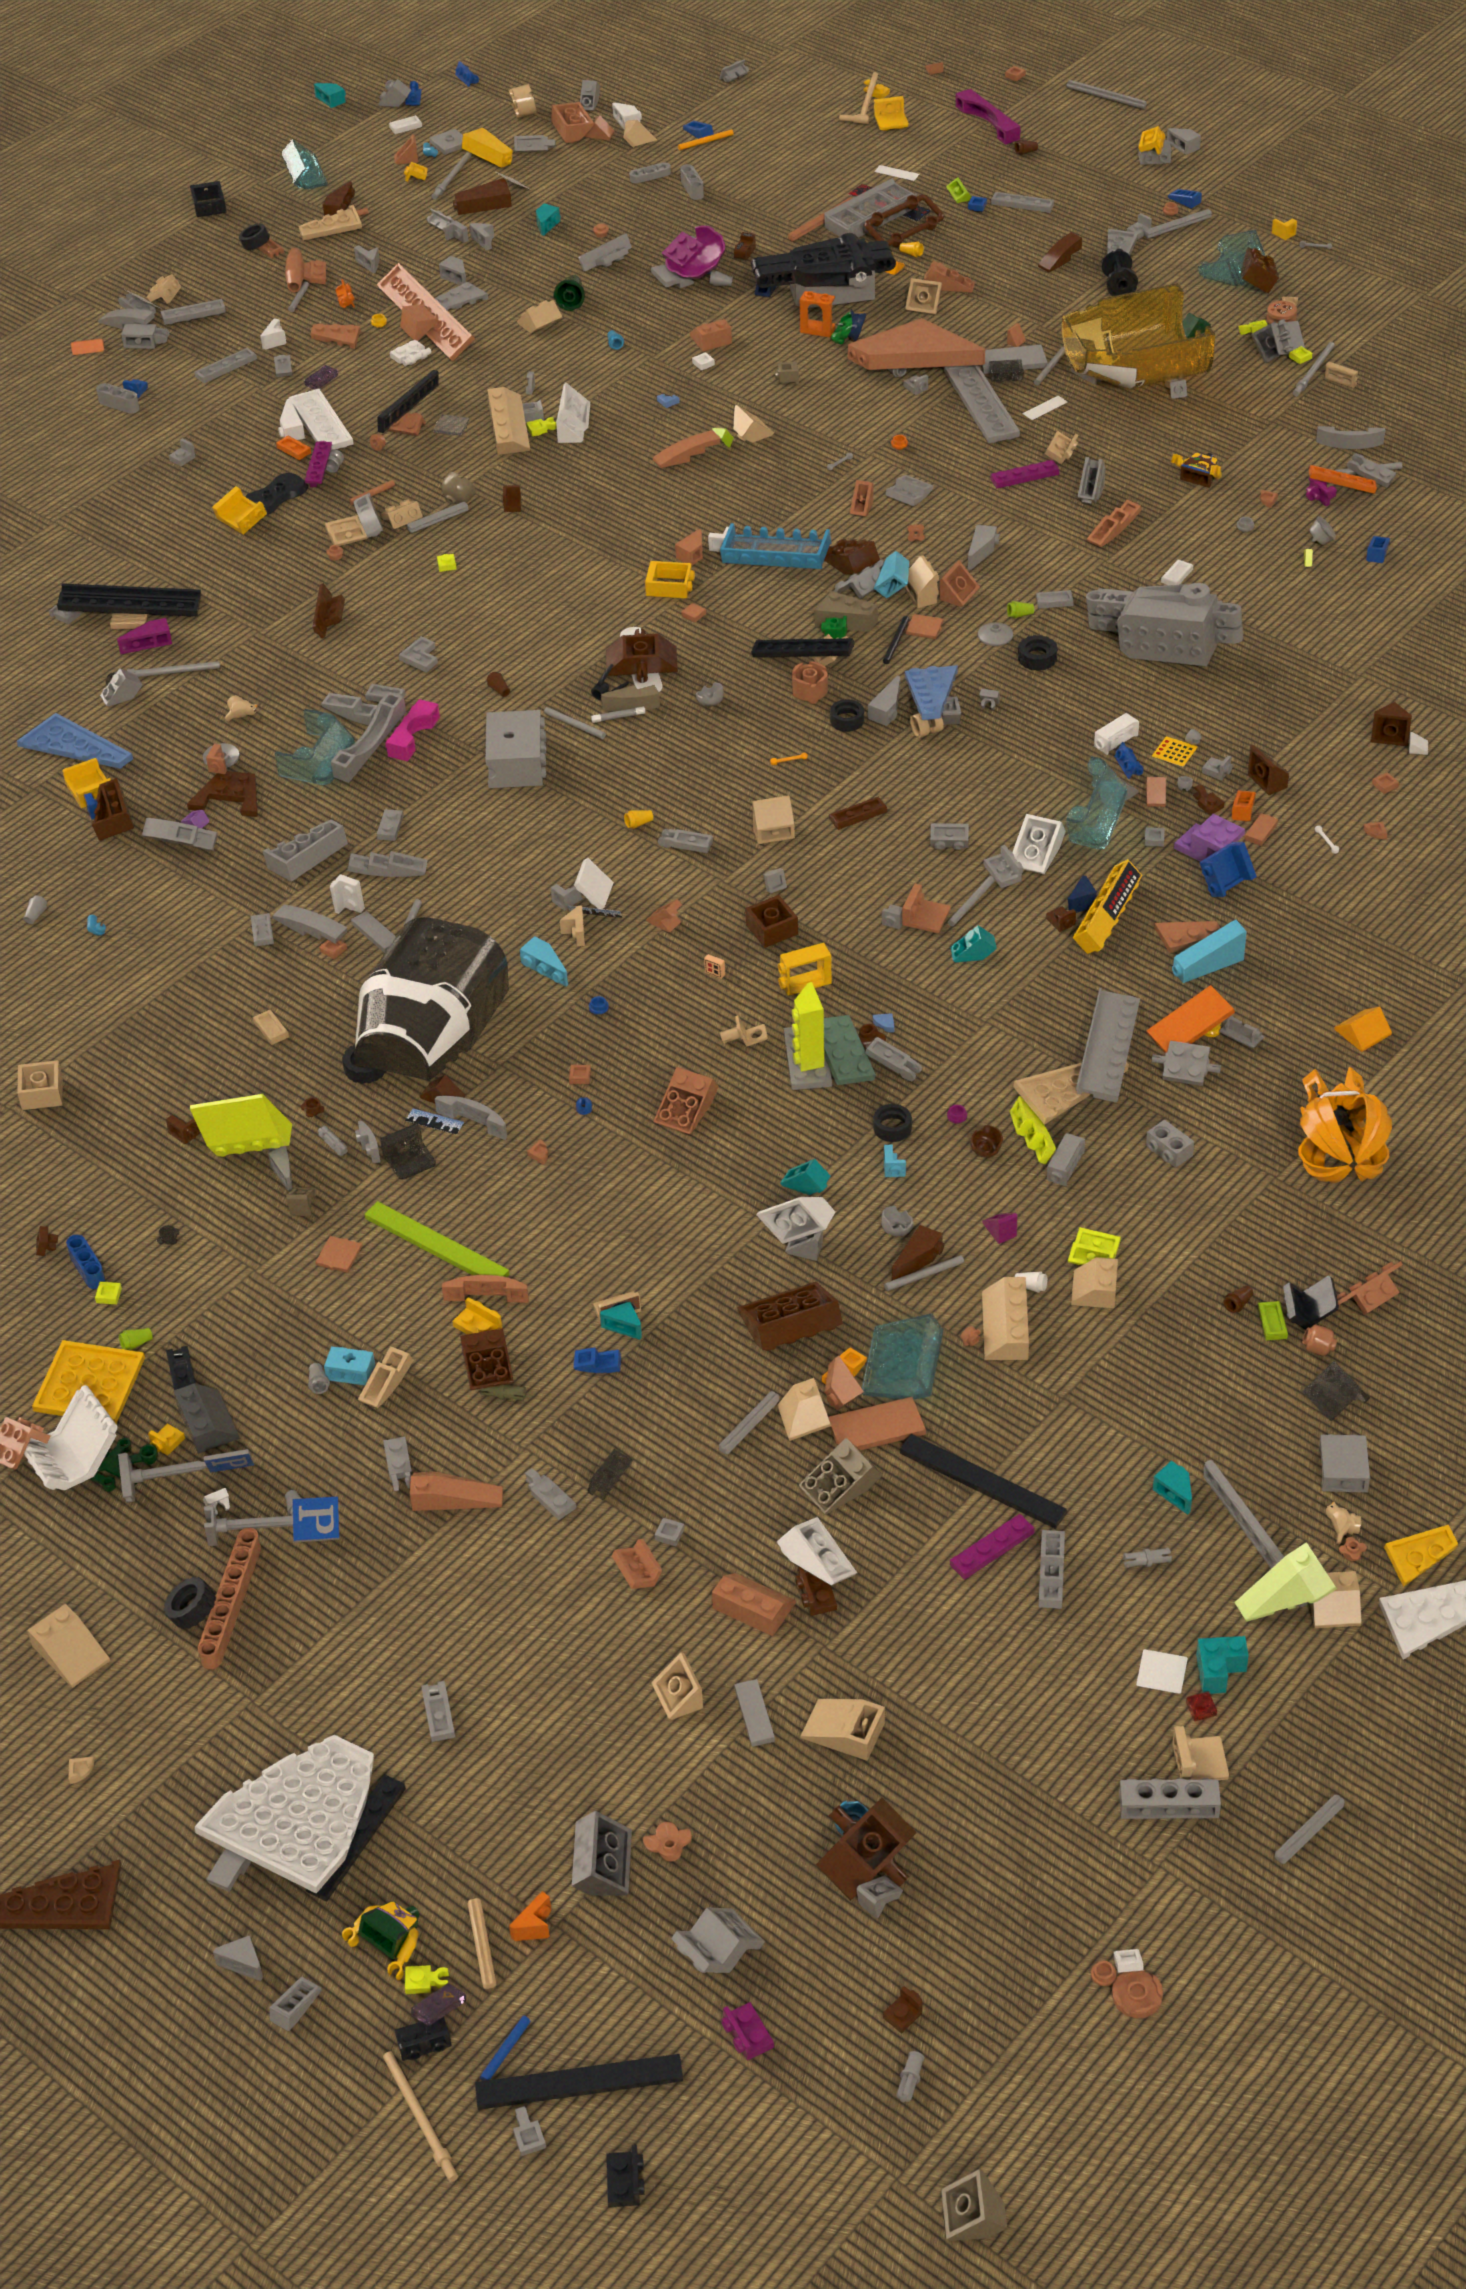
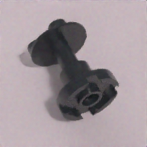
[1101,249,1138,298]

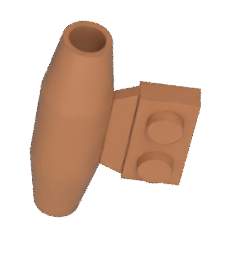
[285,248,326,292]

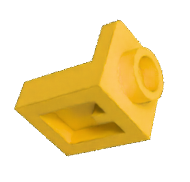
[404,162,428,182]
[148,1423,185,1456]

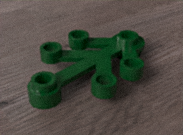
[90,1438,158,1492]

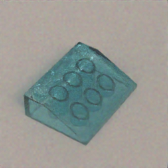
[862,1313,944,1400]

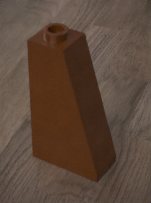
[453,178,512,215]

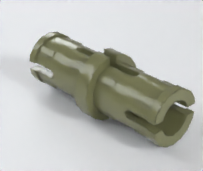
[480,1384,526,1401]

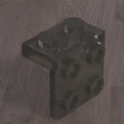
[380,1123,436,1180]

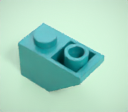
[536,203,561,236]
[950,925,997,962]

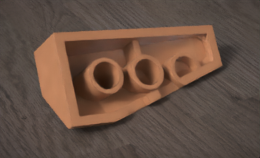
[410,1472,503,1511]

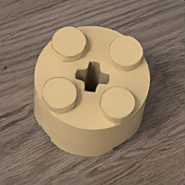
[509,84,536,118]

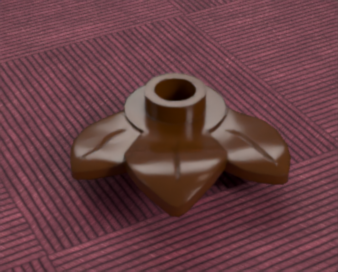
[858,1024,886,1056]

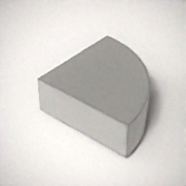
[526,371,535,395]

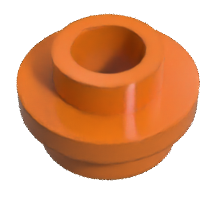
[891,435,908,450]

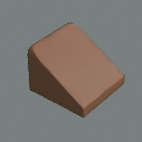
[925,62,943,75]
[1007,323,1026,347]

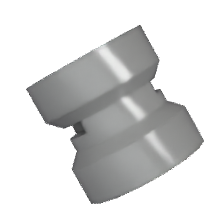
[326,449,344,473]

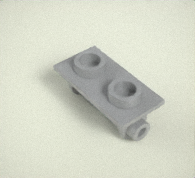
[719,59,749,82]
[427,208,454,231]
[1219,1016,1264,1049]

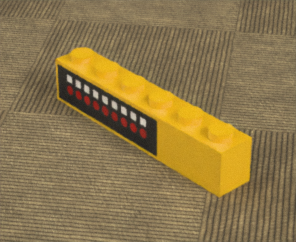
[1073,859,1142,954]

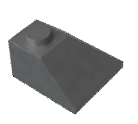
[1251,322,1280,364]

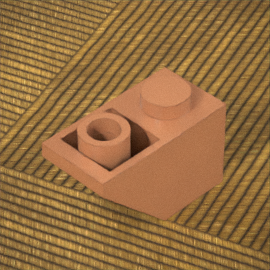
[675,529,703,565]

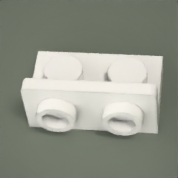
[330,874,365,914]

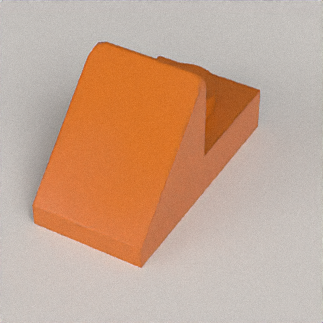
[509,1891,551,1941]

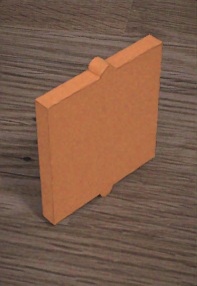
[906,614,943,639]
[315,1236,362,1273]

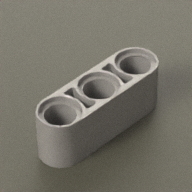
[680,164,704,200]
[96,383,139,413]

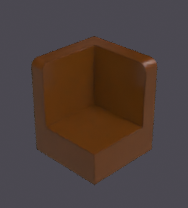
[503,485,522,512]

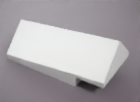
[556,383,590,443]

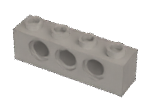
[1119,1778,1221,1819]

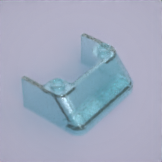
[275,709,355,785]

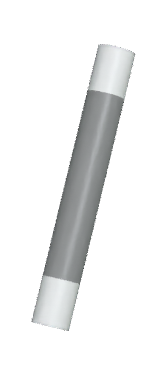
[591,706,645,723]

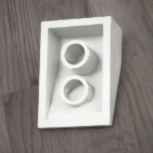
[1013,814,1066,874]
[777,1517,857,1585]

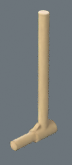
[839,72,878,124]

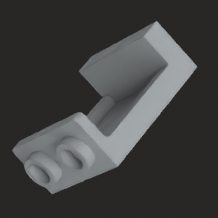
[1319,1434,1370,1492]

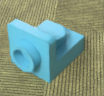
[884,1145,906,1177]

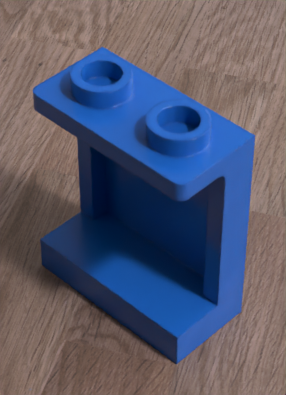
[1199,842,1257,897]

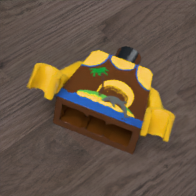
[1171,453,1222,488]

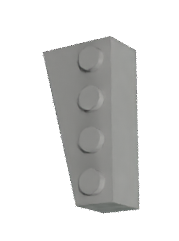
[263,820,348,882]

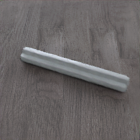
[407,502,469,533]
[719,1391,779,1455]
[1275,1795,1345,1864]

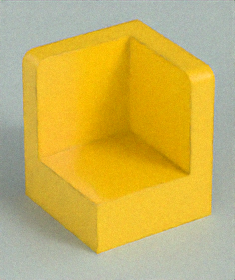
[1272,218,1297,240]

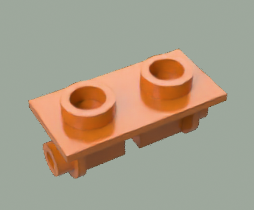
[336,279,355,308]

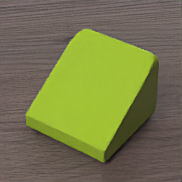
[712,428,734,448]

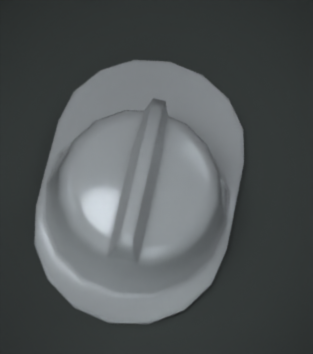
[1309,516,1336,545]

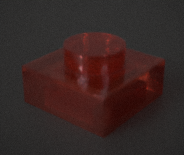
[1186,1691,1217,1722]

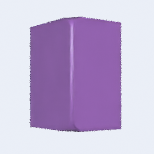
[181,810,209,829]

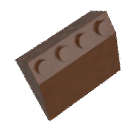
[737,1282,843,1351]

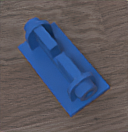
[455,61,479,87]
[405,81,422,106]
[1115,742,1144,779]

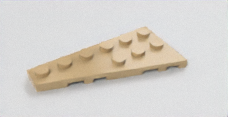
[1013,1062,1129,1125]

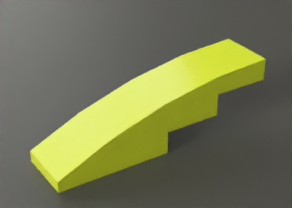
[1010,1096,1056,1165]

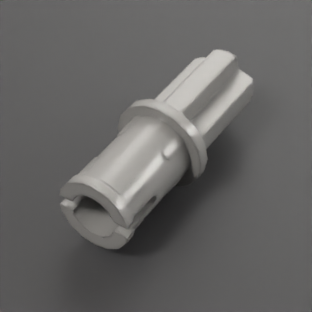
[897,2051,925,2102]

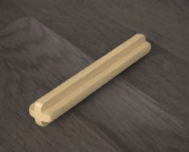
[468,1898,496,1989]

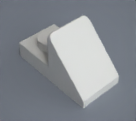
[260,319,286,350]

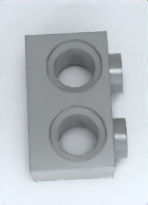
[1146,1120,1194,1168]

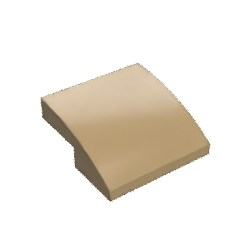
[325,515,368,546]

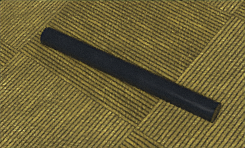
[883,616,909,664]

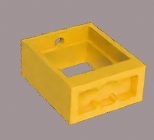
[645,561,695,598]
[778,943,832,996]

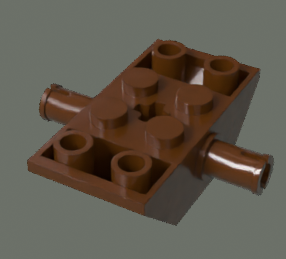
[606,628,678,683]
[816,1798,917,1901]

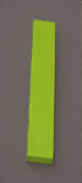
[364,1201,510,1277]

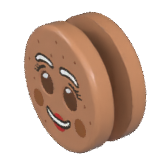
[1267,301,1297,324]

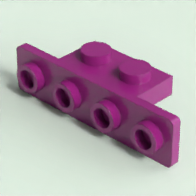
[305,441,332,487]

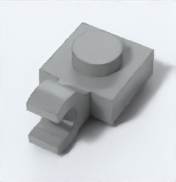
[513,2106,546,2156]

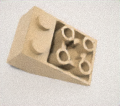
[800,1699,885,1761]

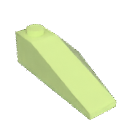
[1234,1542,1337,1622]

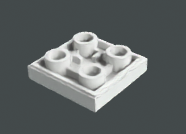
[574,858,614,909]

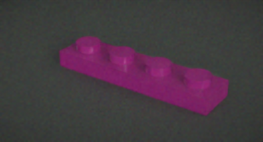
[990,460,1059,489]
[950,1514,1035,1580]

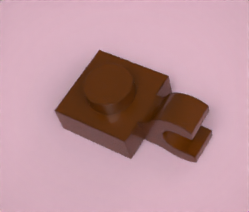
[1193,784,1225,815]

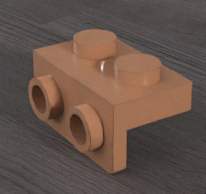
[387,413,426,436]
[612,1538,662,1589]

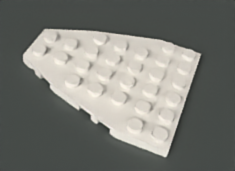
[195,1735,374,1893]

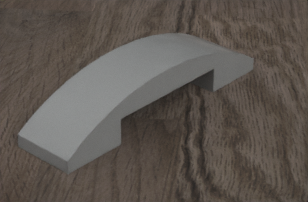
[1316,426,1385,449]
[435,1096,507,1140]

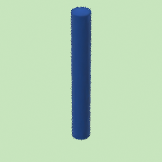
[480,2016,531,2081]

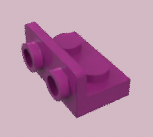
[721,2002,774,2061]

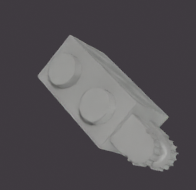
[121,324,170,349]

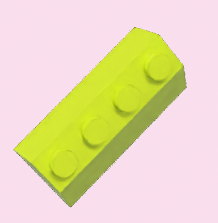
[792,982,824,1072]

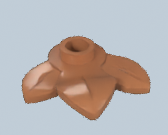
[643,1822,692,1862]

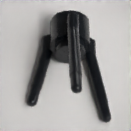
[591,664,629,700]

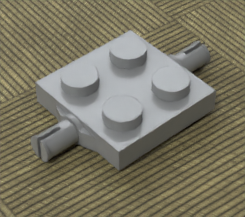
[1152,1041,1221,1086]

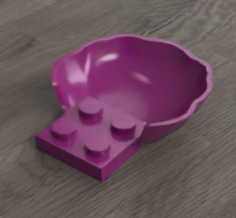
[662,225,725,279]

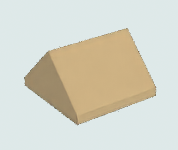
[652,1652,703,1720]

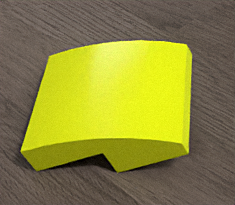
[1068,1227,1121,1266]

